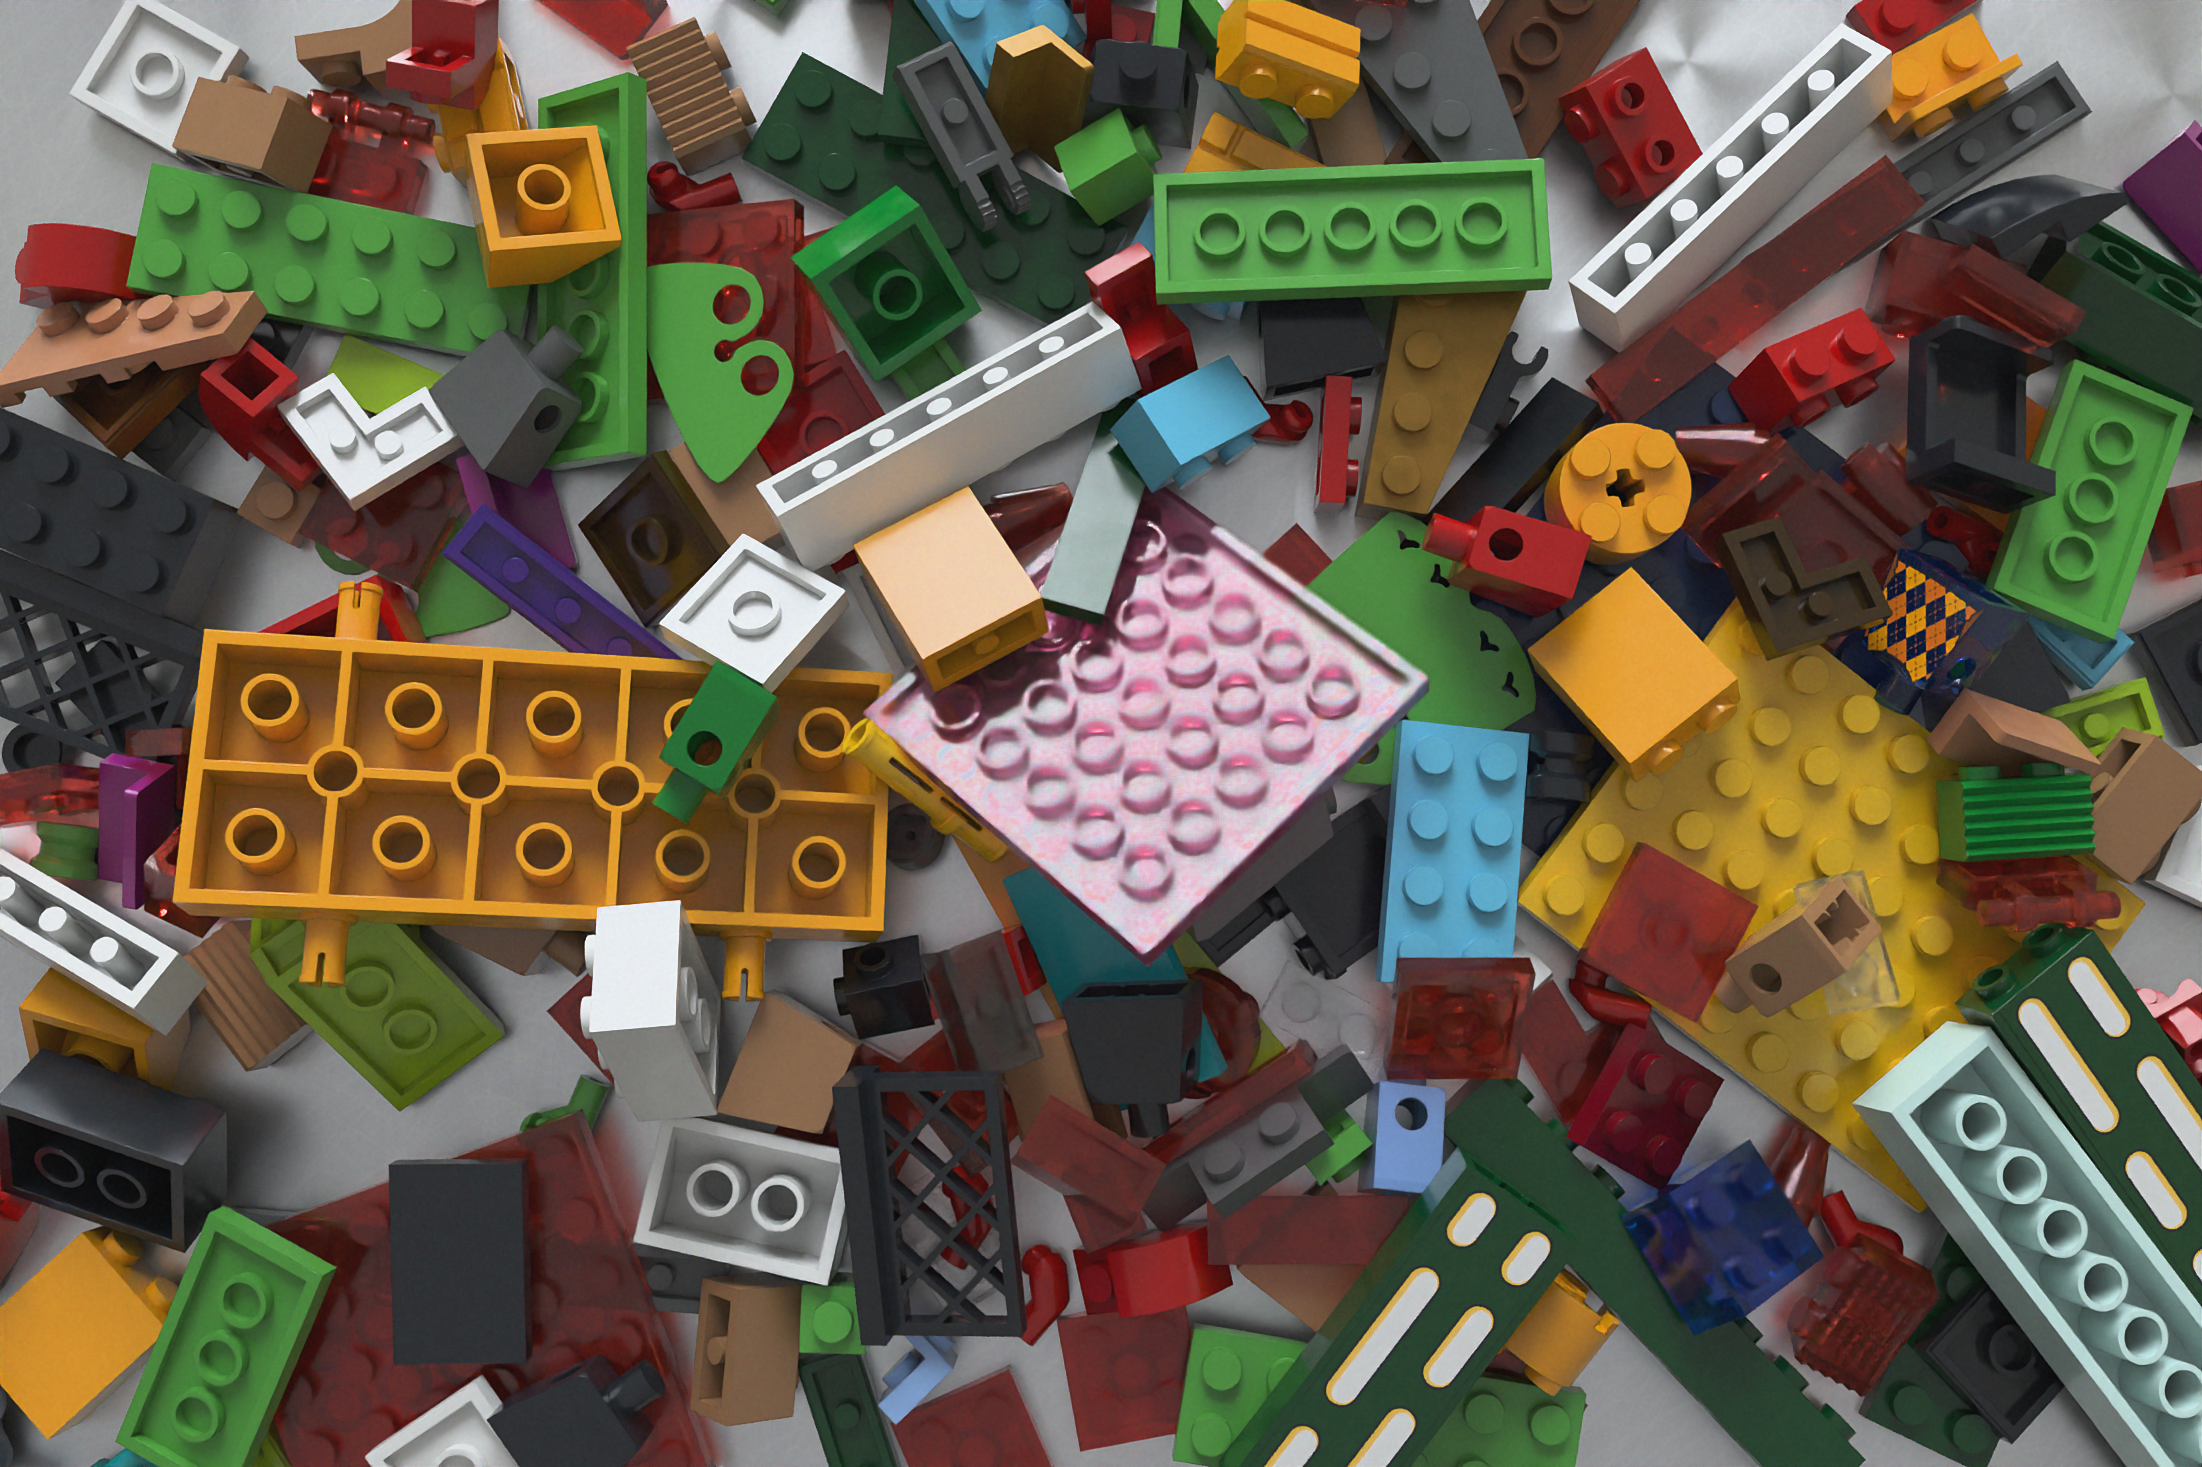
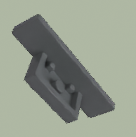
[1131,1044,1374,1231]

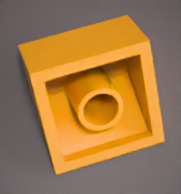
[464,125,622,288]
[18,967,191,1091]

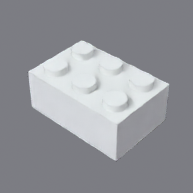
[580,900,721,1122]

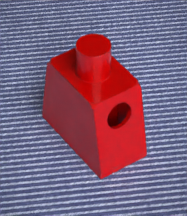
[1422,506,1592,618]

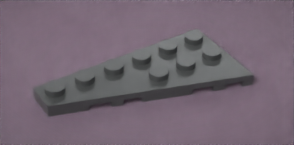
[1300,0,1529,163]

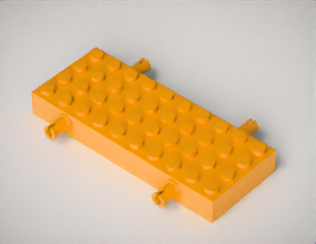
[173,581,893,1002]

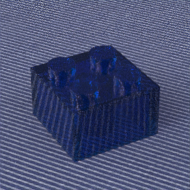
[1620,1139,1825,1336]

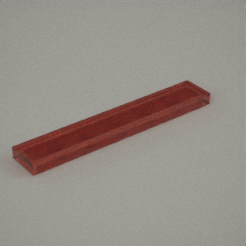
[1585,155,1925,423]

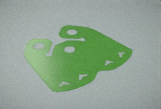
[1266,511,1536,785]

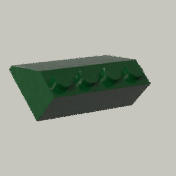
[2016,221,2202,428]

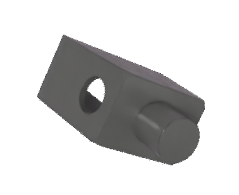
[428,325,584,488]

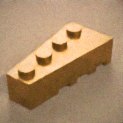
[1355,291,1527,521]

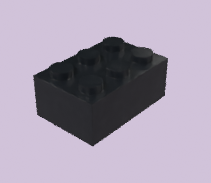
[0,1048,227,1253]

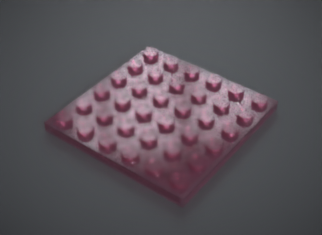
[862,486,1429,967]

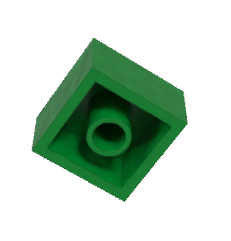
[790,185,982,382]

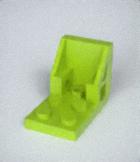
[250,918,505,1112]

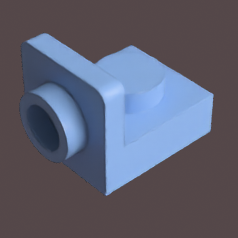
[878,1309,958,1425]

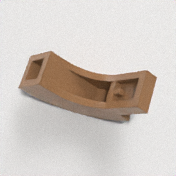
[294,0,412,98]

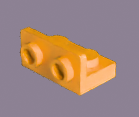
[1877,13,2023,142]

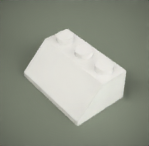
[633,1116,848,1286]

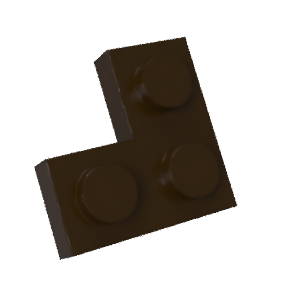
[1713,516,1893,661]

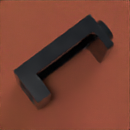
[1905,315,2056,514]
[1258,783,1391,980]

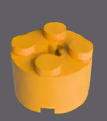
[1544,423,1691,565]
[1498,1268,1620,1396]

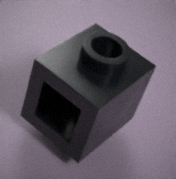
[833,935,935,1040]

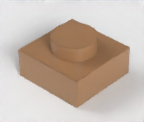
[236,465,331,548]

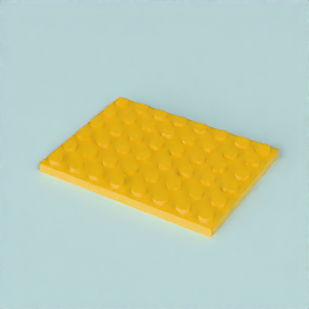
[1517,596,2146,1214]

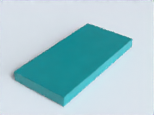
[1002,829,1228,1111]

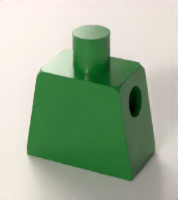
[652,661,782,825]

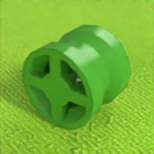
[29,821,99,881]

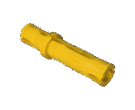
[842,718,1013,863]

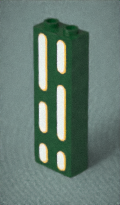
[1954,921,2202,1307]
[1218,1146,1580,1467]

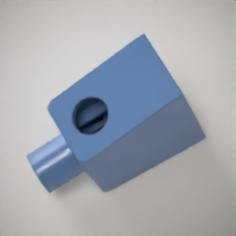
[1357,1046,1446,1199]

